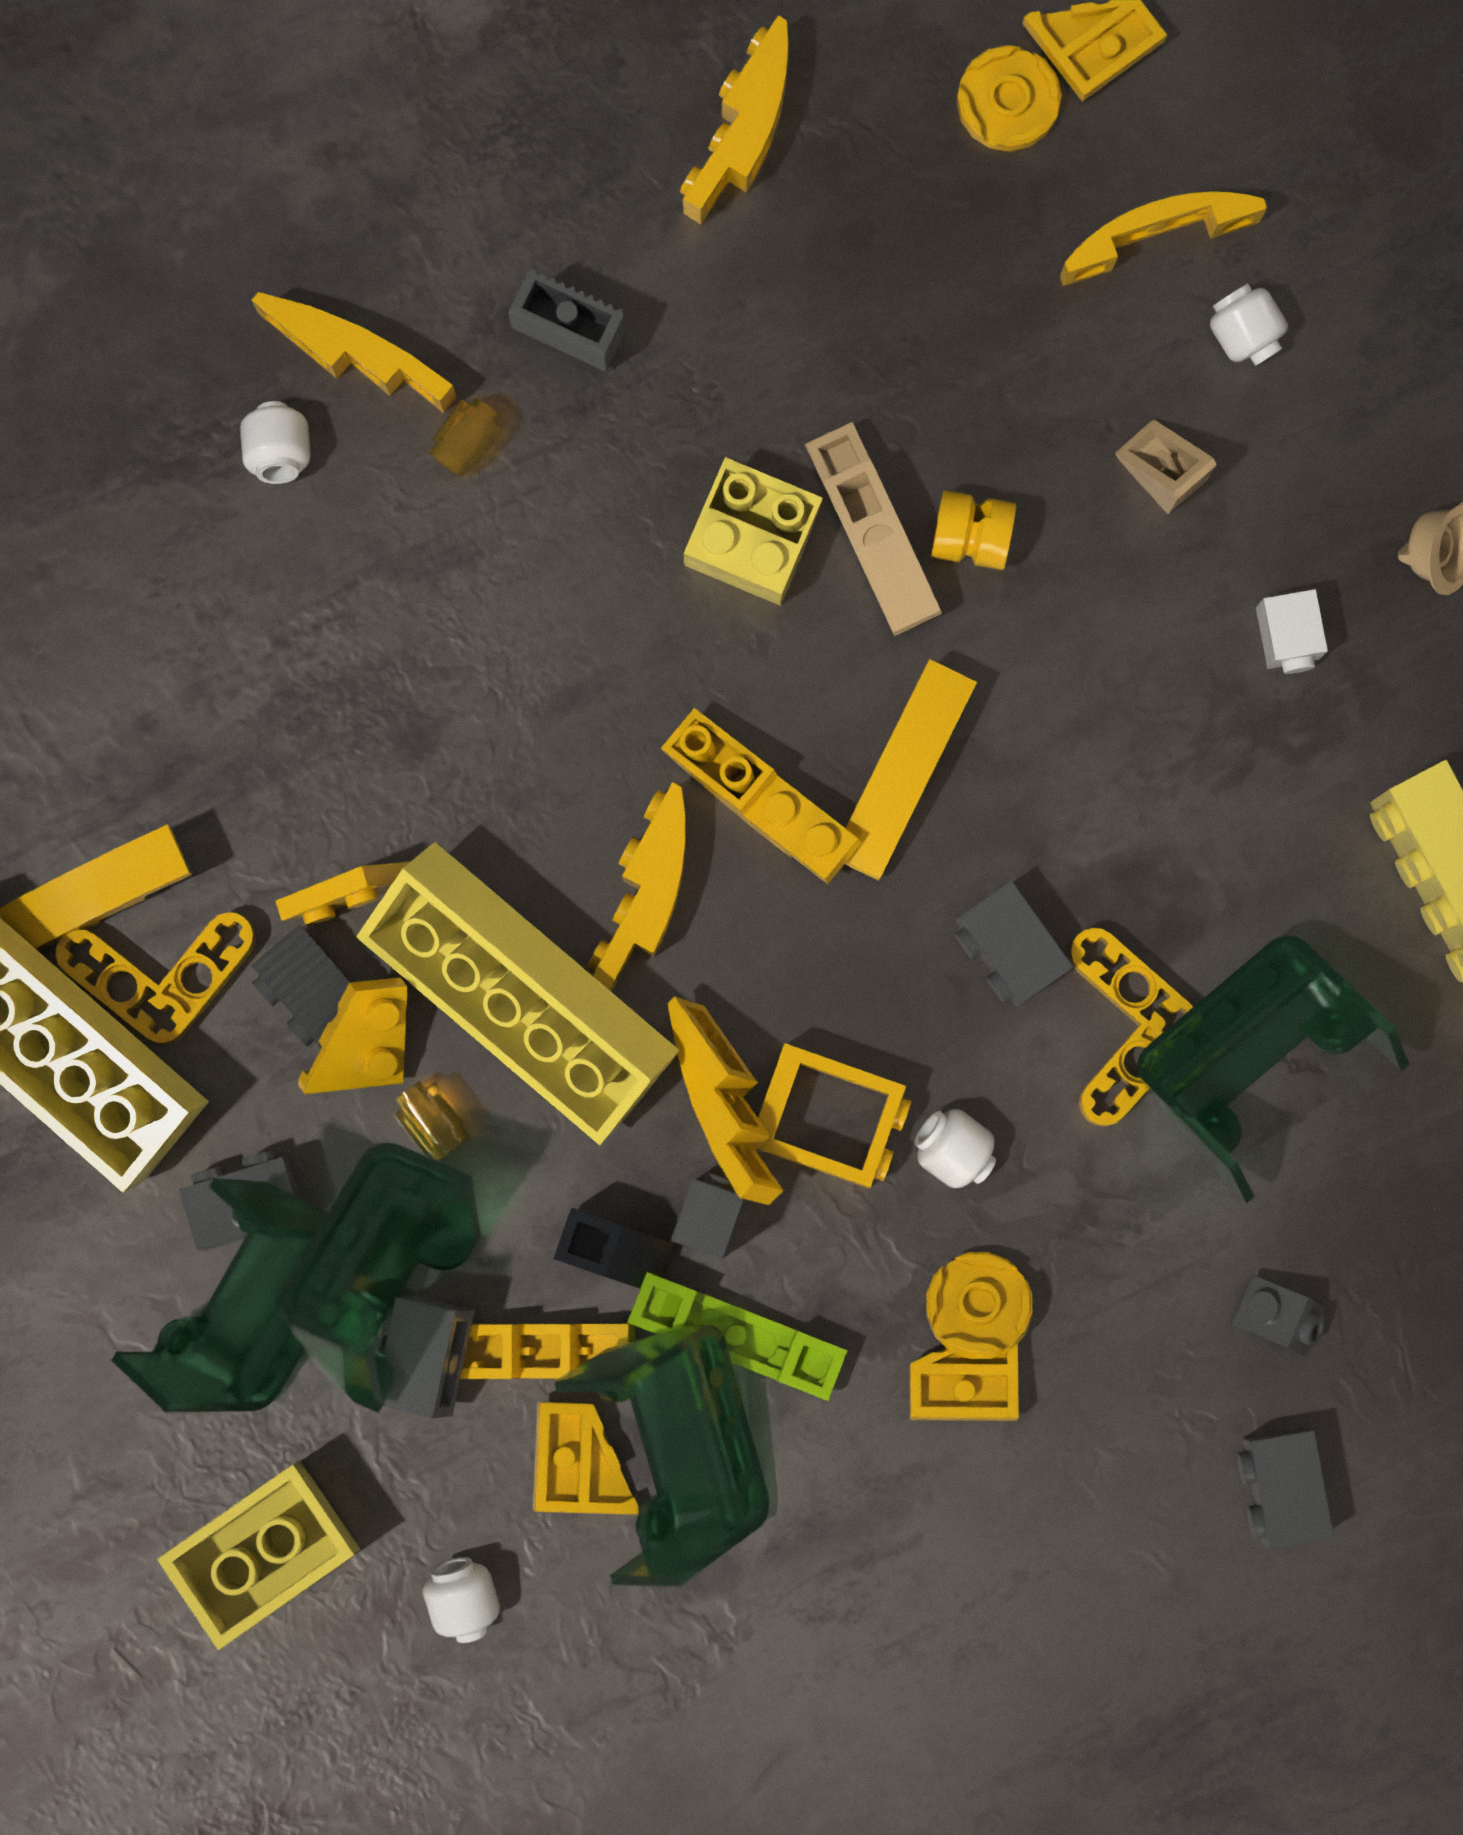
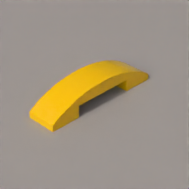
[1060,192,1267,286]

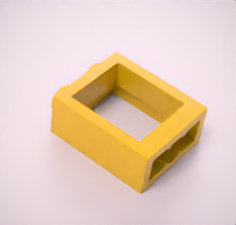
[758,1043,911,1189]

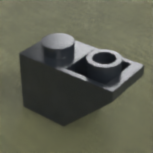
[553,1208,675,1289]

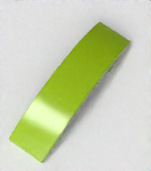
[627,1272,848,1401]

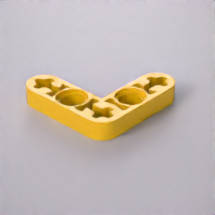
[55,912,256,1044]
[1069,928,1199,1127]

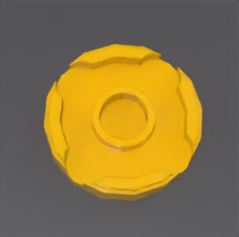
[957,45,1061,152]
[926,1252,1033,1359]

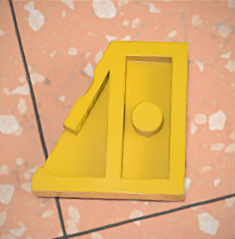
[1023,0,1167,102]

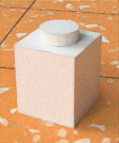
[1256,589,1328,674]

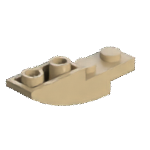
[805,422,942,636]

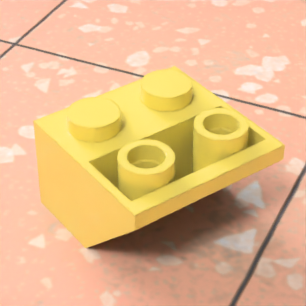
[683,457,823,606]

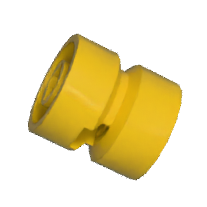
[931,490,1016,571]

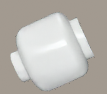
[1210,284,1288,366]
[240,401,311,484]
[914,1109,996,1188]
[422,1557,500,1643]

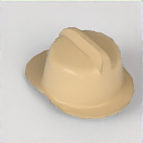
[1398,502,1463,596]

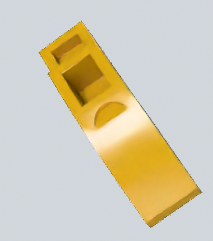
[680,15,788,224]
[661,708,861,884]
[587,782,686,992]

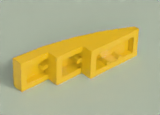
[252,292,457,413]
[845,659,977,881]
[0,824,192,951]
[668,996,783,1205]
[461,1323,635,1379]

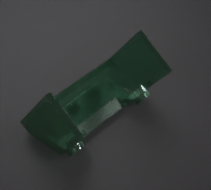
[1137,936,1409,1204]
[111,1178,364,1412]
[554,1325,769,1587]

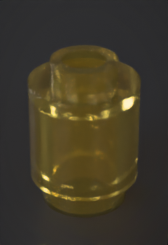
[428,397,503,478]
[393,1081,470,1163]

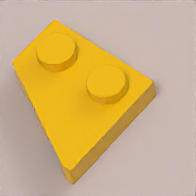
[276,862,410,926]
[298,977,407,1094]
[909,1344,1019,1421]
[532,1401,638,1515]

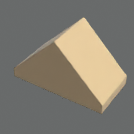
[1115,419,1217,514]

